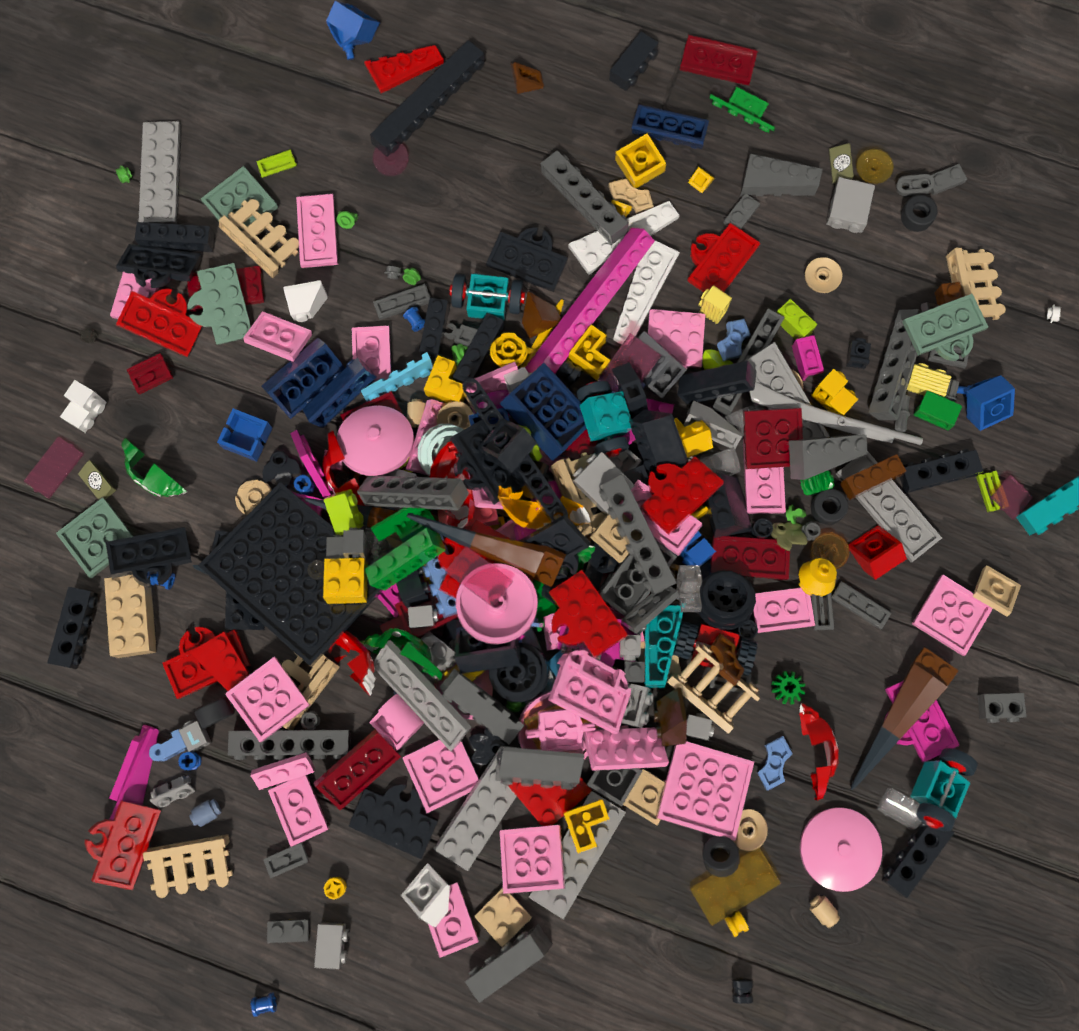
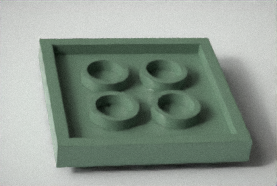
[201,166,278,232]
[56,498,134,578]

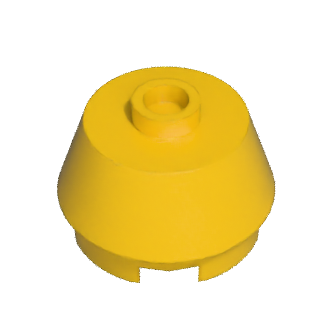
[490,333,528,368]
[798,558,837,597]

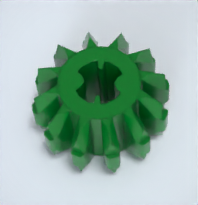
[800,470,834,495]
[771,671,805,705]

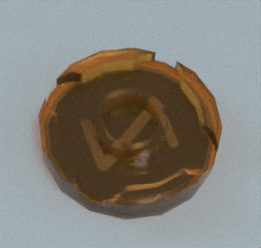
[810,532,849,570]

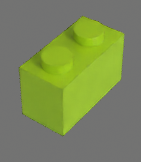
[777,299,817,340]
[324,489,364,535]

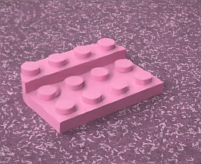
[548,650,631,734]

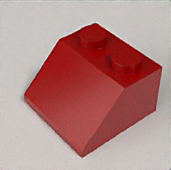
[847,525,907,580]

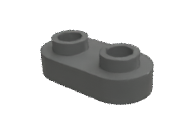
[896,174,935,196]

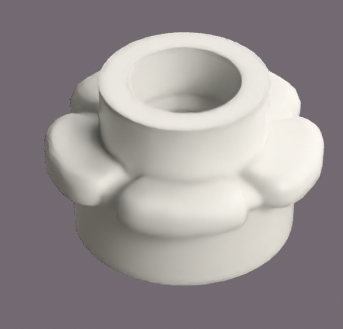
[1047,305,1061,323]

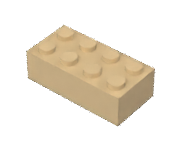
[104,575,156,658]

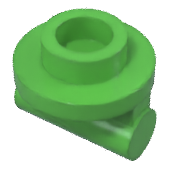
[337,211,358,229]
[452,344,468,365]
[786,505,806,524]

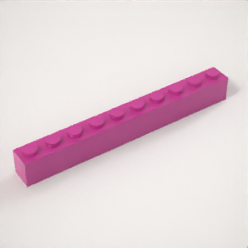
[525,227,655,374]

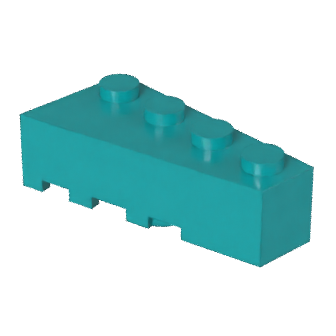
[1016,476,1079,536]
[645,605,685,688]

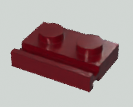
[126,353,173,395]

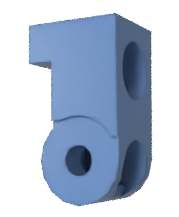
[149,729,187,761]

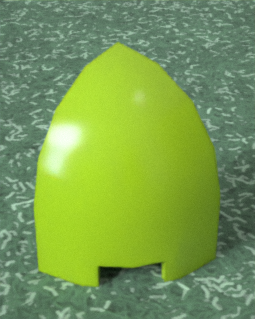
[702,349,733,370]

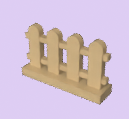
[219,199,299,278]
[946,248,1006,320]
[550,452,607,536]
[282,652,340,731]
[143,834,233,898]

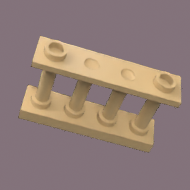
[667,643,760,734]

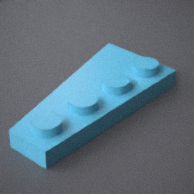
[361,352,433,402]

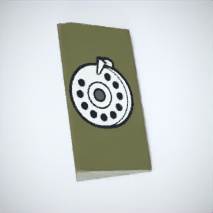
[829,144,853,183]
[78,460,116,500]

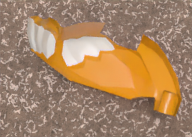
[498,486,590,530]

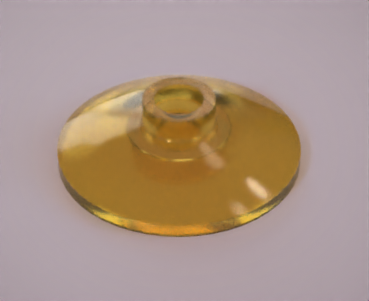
[857,149,893,184]

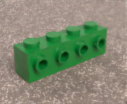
[365,528,446,591]

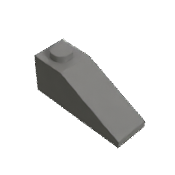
[683,401,743,450]

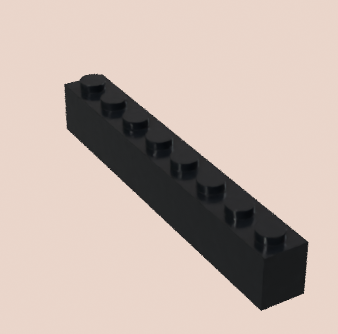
[370,40,484,157]

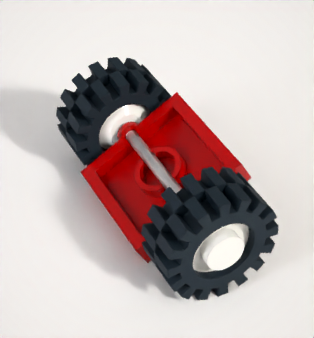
[673,621,758,676]

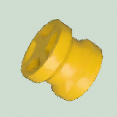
[324,877,347,899]
[725,911,749,938]

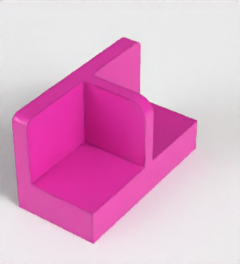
[792,336,824,381]

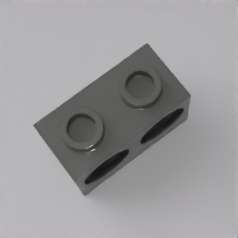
[977,693,1026,723]

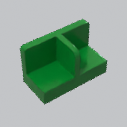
[913,391,962,430]

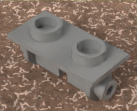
[150,775,196,808]

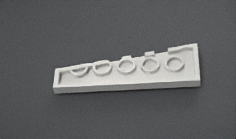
[569,201,679,275]
[613,240,680,348]

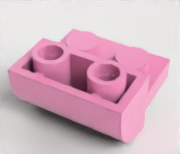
[370,694,424,750]

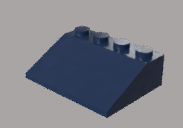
[499,363,587,460]

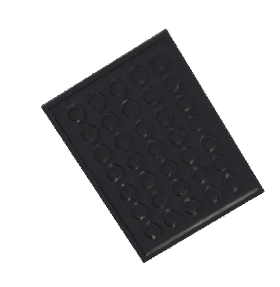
[198,482,383,667]

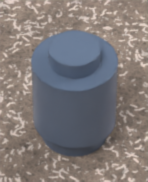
[189,799,222,827]

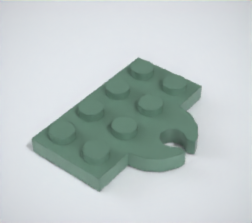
[187,263,251,345]
[902,293,988,361]

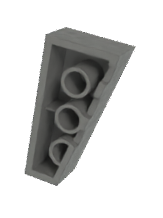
[740,154,822,197]
[789,434,867,480]
[440,668,524,744]
[465,924,553,1003]

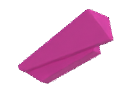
[109,725,159,820]

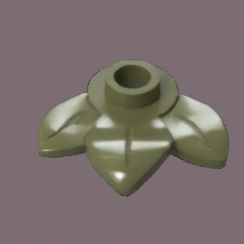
[771,522,807,551]

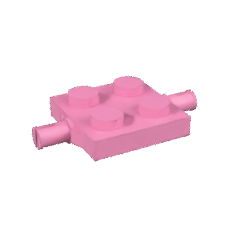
[526,708,595,752]

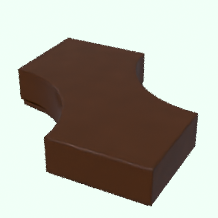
[710,633,744,686]

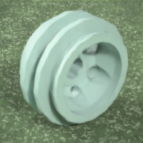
[418,424,464,478]

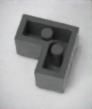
[326,528,369,565]

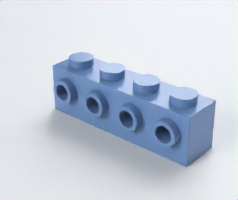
[423,534,457,618]

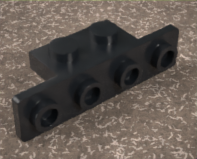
[584,541,618,591]

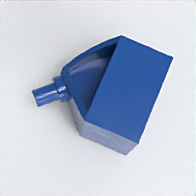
[326,1,380,60]
[957,375,1015,431]

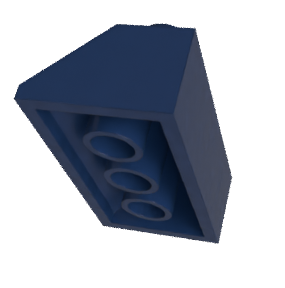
[632,105,709,149]
[261,338,346,419]
[303,358,377,428]

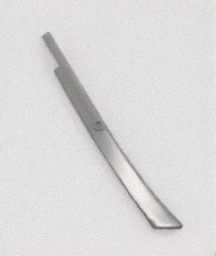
[749,381,923,445]

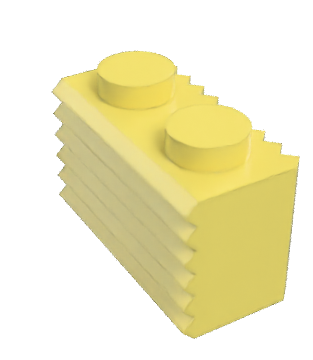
[699,285,732,324]
[907,363,951,397]

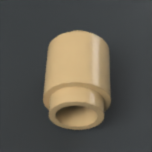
[407,399,426,428]
[810,895,840,928]

